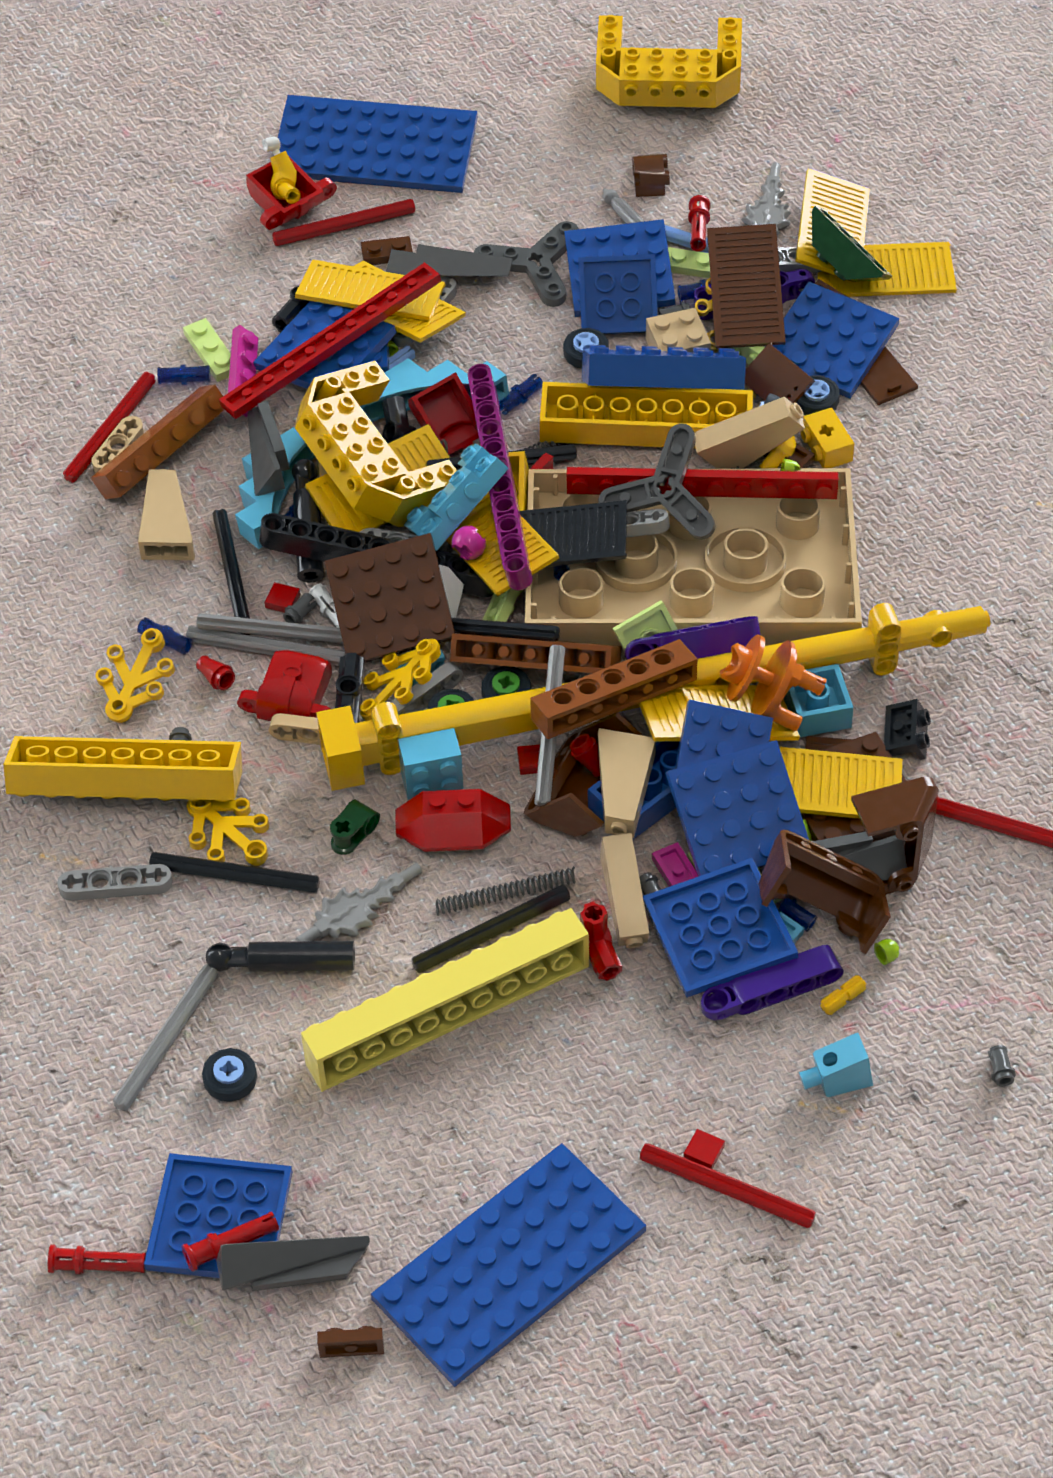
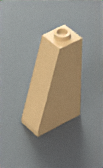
[695,397,805,469]
[138,469,195,560]
[598,728,656,838]
[600,833,649,948]

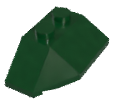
[812,206,892,282]

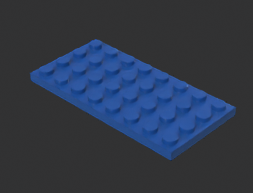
[273,95,478,193]
[371,1143,646,1387]

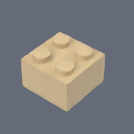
[646,308,711,352]

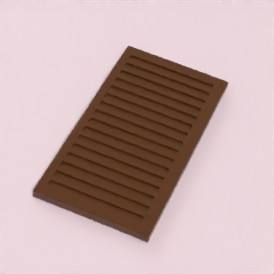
[707,224,786,349]

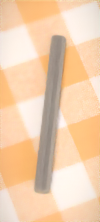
[196,613,343,644]
[186,625,346,667]
[534,645,565,806]
[113,964,218,1111]

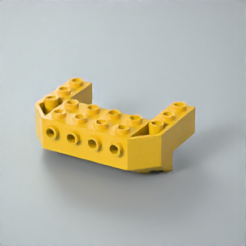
[596,15,742,108]
[295,361,457,528]

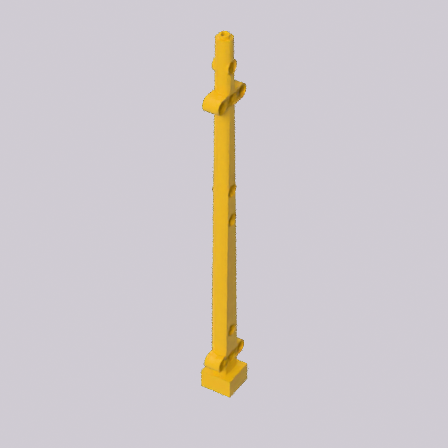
[316,603,991,791]

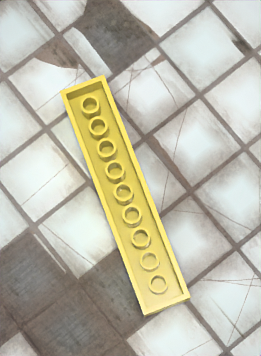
[301,908,589,1092]

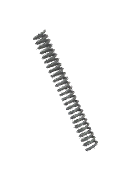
[436,866,576,916]

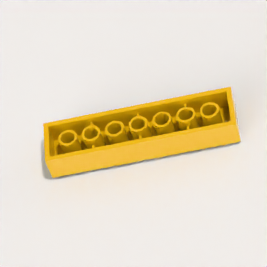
[540,382,753,449]
[3,736,242,802]

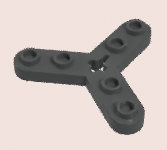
[474,221,579,307]
[598,423,716,540]

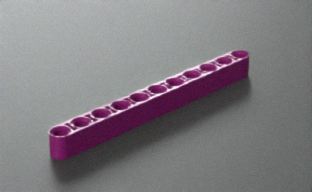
[468,364,532,590]

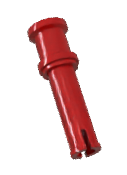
[688,195,711,252]
[181,1211,279,1272]
[47,1244,146,1275]

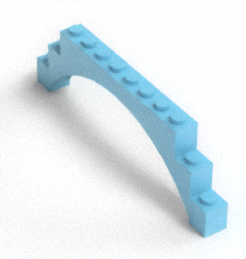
[235,358,509,549]

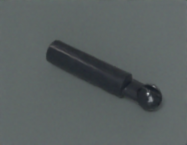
[292,459,324,583]
[206,941,355,972]

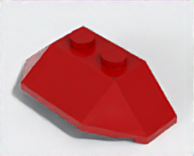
[395,789,511,852]

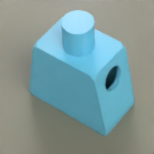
[799,1033,873,1097]

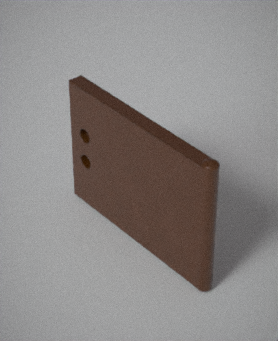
[745,342,815,403]
[861,346,918,405]

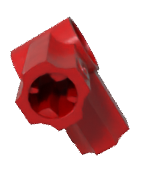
[580,902,622,981]

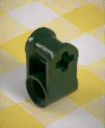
[330,799,380,855]

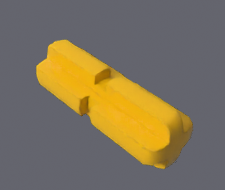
[820,975,866,1015]

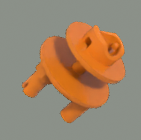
[720,634,827,731]

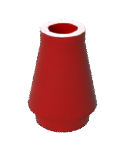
[196,655,235,690]
[570,734,600,777]

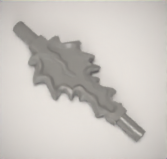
[741,162,791,235]
[296,863,422,941]

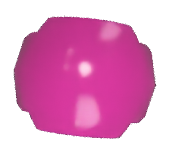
[451,526,486,560]

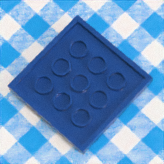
[564,219,676,317]
[765,282,899,399]
[253,301,396,389]
[665,740,809,876]
[643,858,798,998]
[144,1153,293,1278]

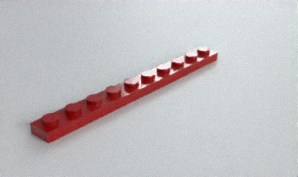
[219,262,442,419]
[566,467,839,499]

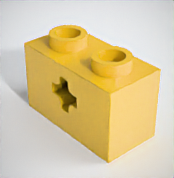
[800,407,855,468]

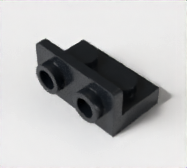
[884,699,931,760]

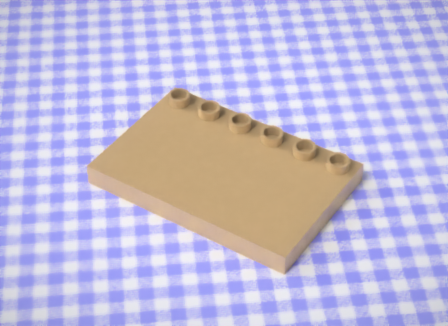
[525,468,862,646]

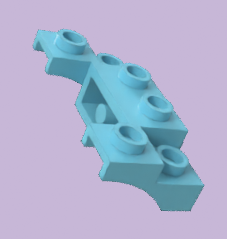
[404,443,509,551]

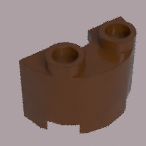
[632,154,670,197]

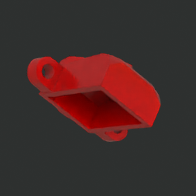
[246,157,337,230]
[408,372,479,455]
[237,650,332,730]

